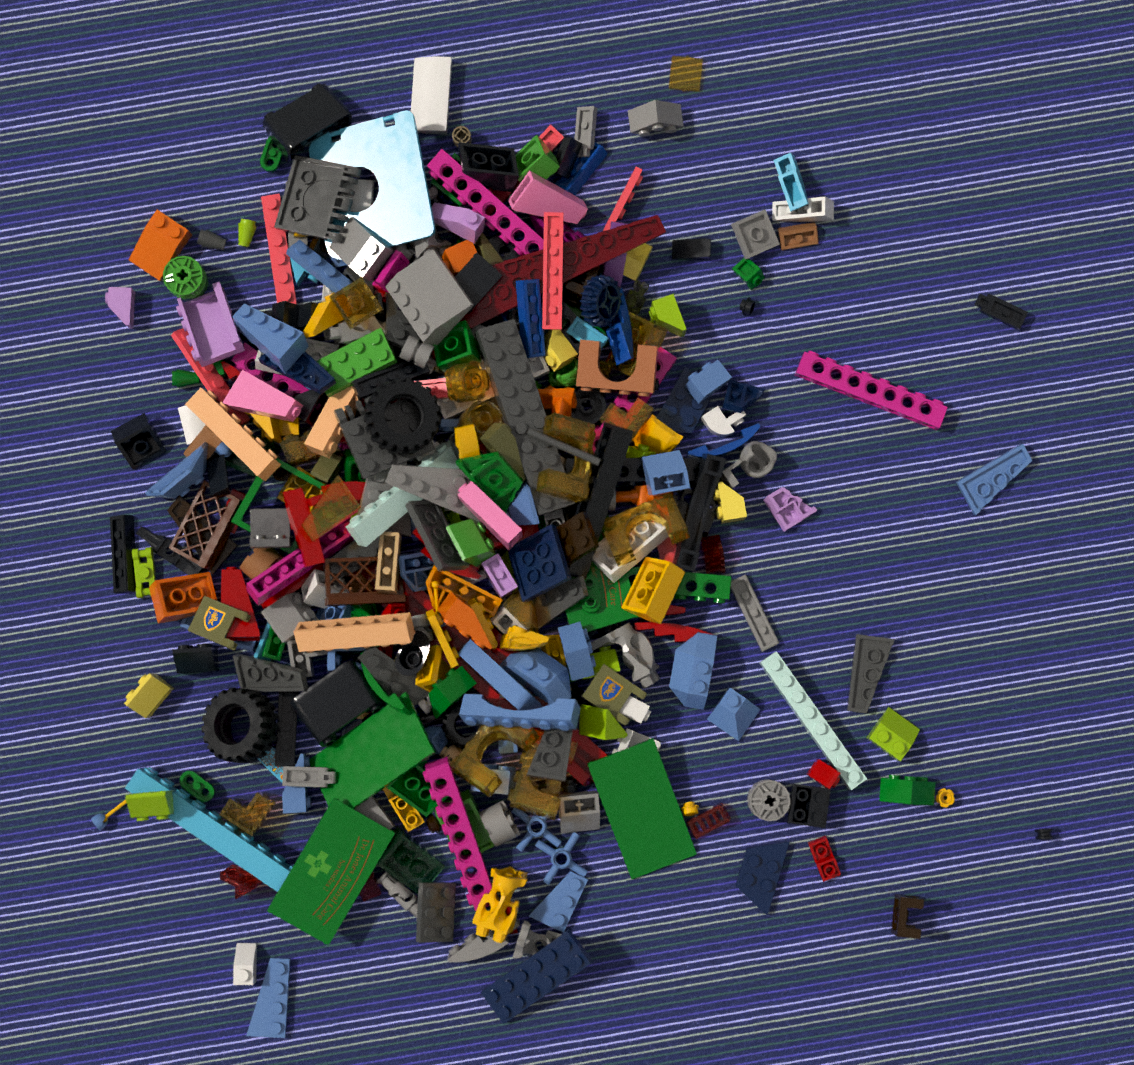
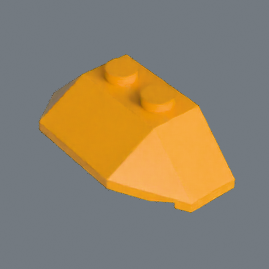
[425,565,503,619]

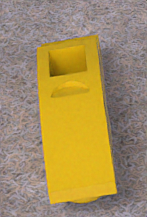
[383,787,425,832]

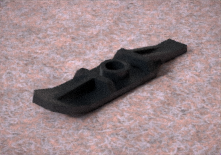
[136,526,203,575]

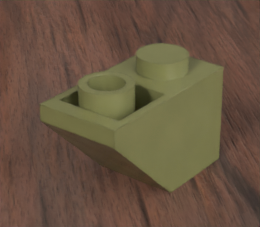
[310,448,344,482]

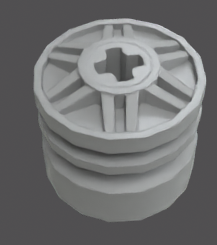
[747,779,790,821]

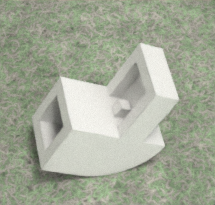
[701,406,746,437]

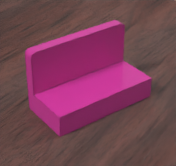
[372,250,410,293]

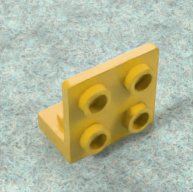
[415,645,451,692]

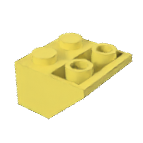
[713,482,747,524]
[124,673,174,718]

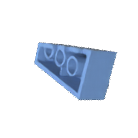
[232,303,309,373]

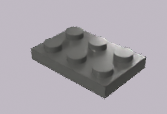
[416,882,456,943]

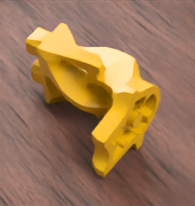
[472,866,528,943]

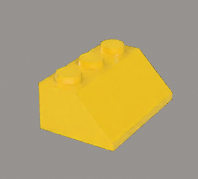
[621,556,685,624]

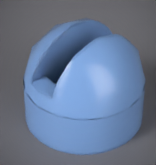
[215,442,232,458]

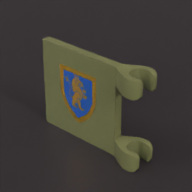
[188,596,251,651]
[582,664,647,725]

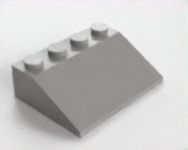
[385,249,474,345]

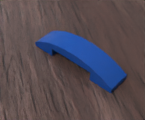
[687,423,760,458]

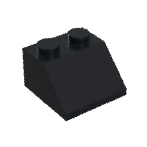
[111,413,167,470]

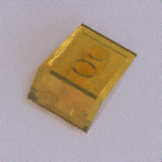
[605,311,668,376]

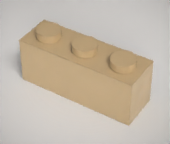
[375,532,402,594]

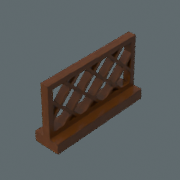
[169,480,243,570]
[324,557,406,606]

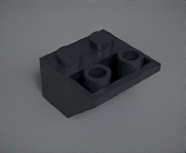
[172,644,219,674]
[787,784,831,828]

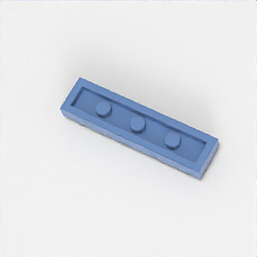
[286,240,357,298]

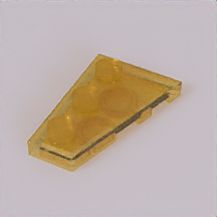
[301,475,361,541]

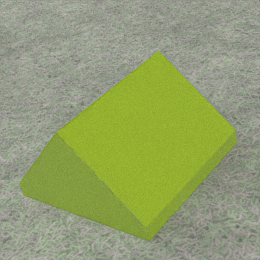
[579,704,628,740]

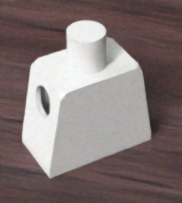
[301,569,347,609]

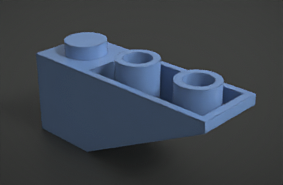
[282,753,312,814]

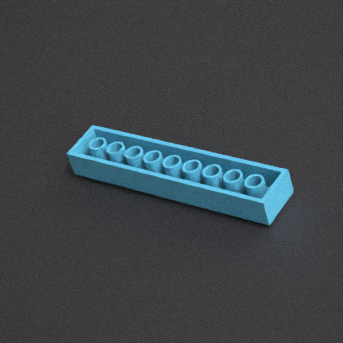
[125,767,294,892]

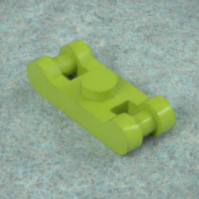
[132,547,156,599]

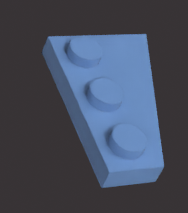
[528,871,588,933]

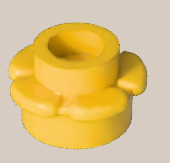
[936,788,955,808]
[680,802,699,816]

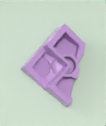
[763,487,817,532]

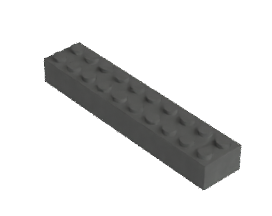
[475,319,575,516]

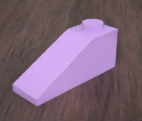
[432,203,485,244]

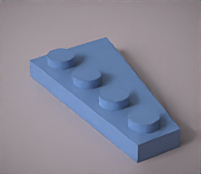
[956,444,1032,515]
[246,957,291,1038]

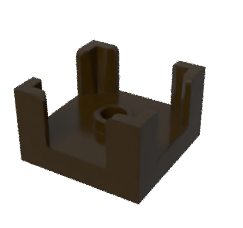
[562,265,601,309]
[891,894,924,939]

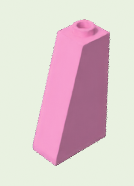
[508,170,588,224]
[222,370,303,422]
[458,481,522,550]

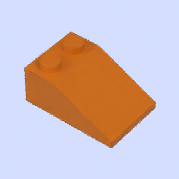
[129,210,192,281]
[149,572,217,624]

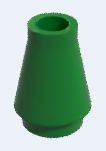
[172,369,199,388]

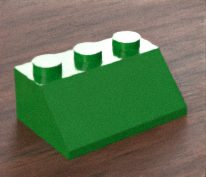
[386,760,449,817]

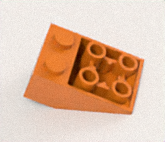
[438,591,492,650]

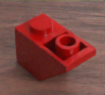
[806,759,841,789]

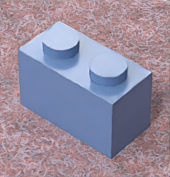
[685,360,732,404]

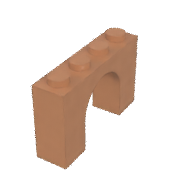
[576,340,659,397]

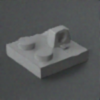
[731,209,780,259]

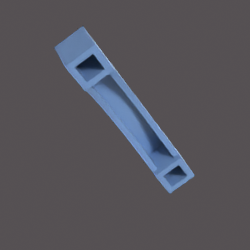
[459,694,581,731]

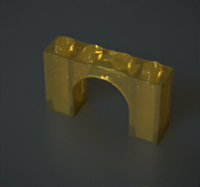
[536,413,596,502]
[602,492,690,567]
[450,706,539,797]
[507,729,578,820]

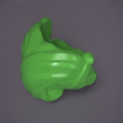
[548,358,579,390]

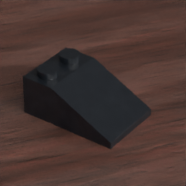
[458,142,519,192]

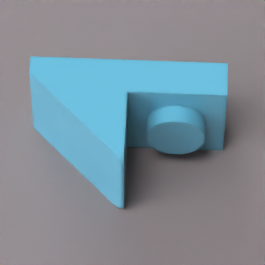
[290,258,323,287]

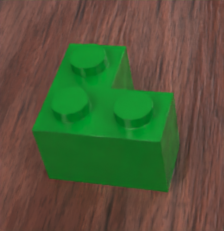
[879,774,936,806]

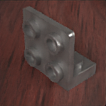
[250,508,290,548]

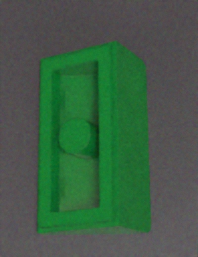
[262,626,285,661]

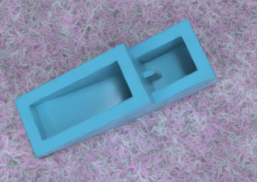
[773,153,809,212]

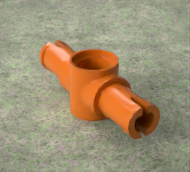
[616,485,673,505]

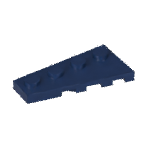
[258,351,336,394]

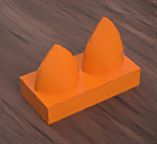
[538,385,577,409]
[551,391,573,431]

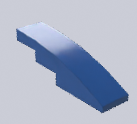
[606,288,633,366]

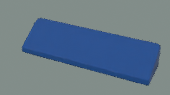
[555,142,608,195]
[516,279,546,358]

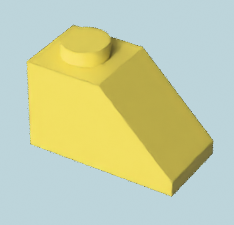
[543,330,578,372]

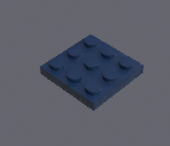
[507,524,572,602]

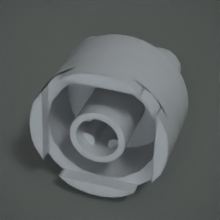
[479,800,521,847]

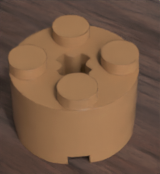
[240,548,285,580]

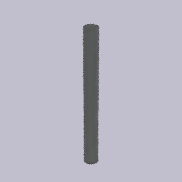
[527,428,601,466]

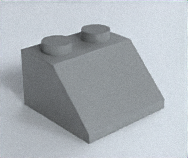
[261,591,319,643]

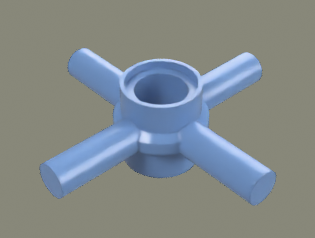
[511,801,562,852]
[535,832,588,885]

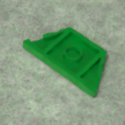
[456,452,523,514]

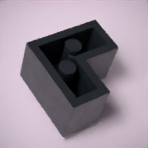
[272,301,318,332]

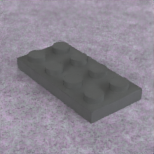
[405,500,470,572]

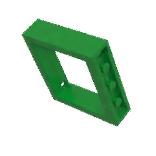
[231,458,328,554]

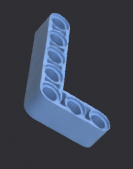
[458,639,544,710]

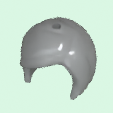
[740,441,778,478]

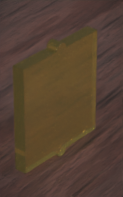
[669,55,703,92]

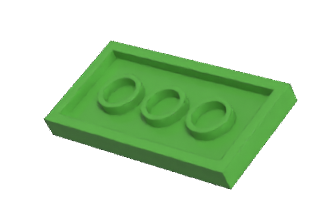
[316,328,397,397]

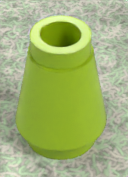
[238,218,257,247]

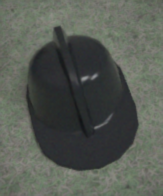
[395,630,430,676]

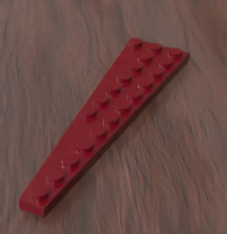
[454,215,666,329]

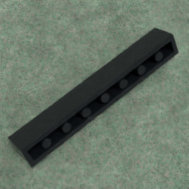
[568,422,633,579]

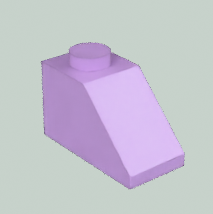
[105,287,135,329]

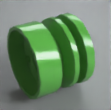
[163,256,208,301]

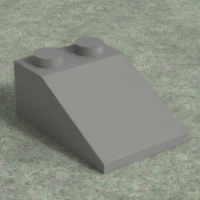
[329,216,394,281]

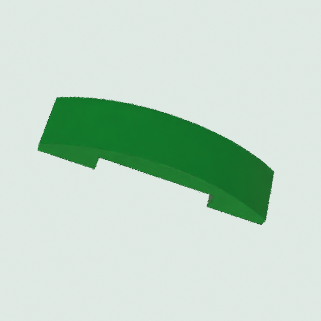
[361,651,411,715]

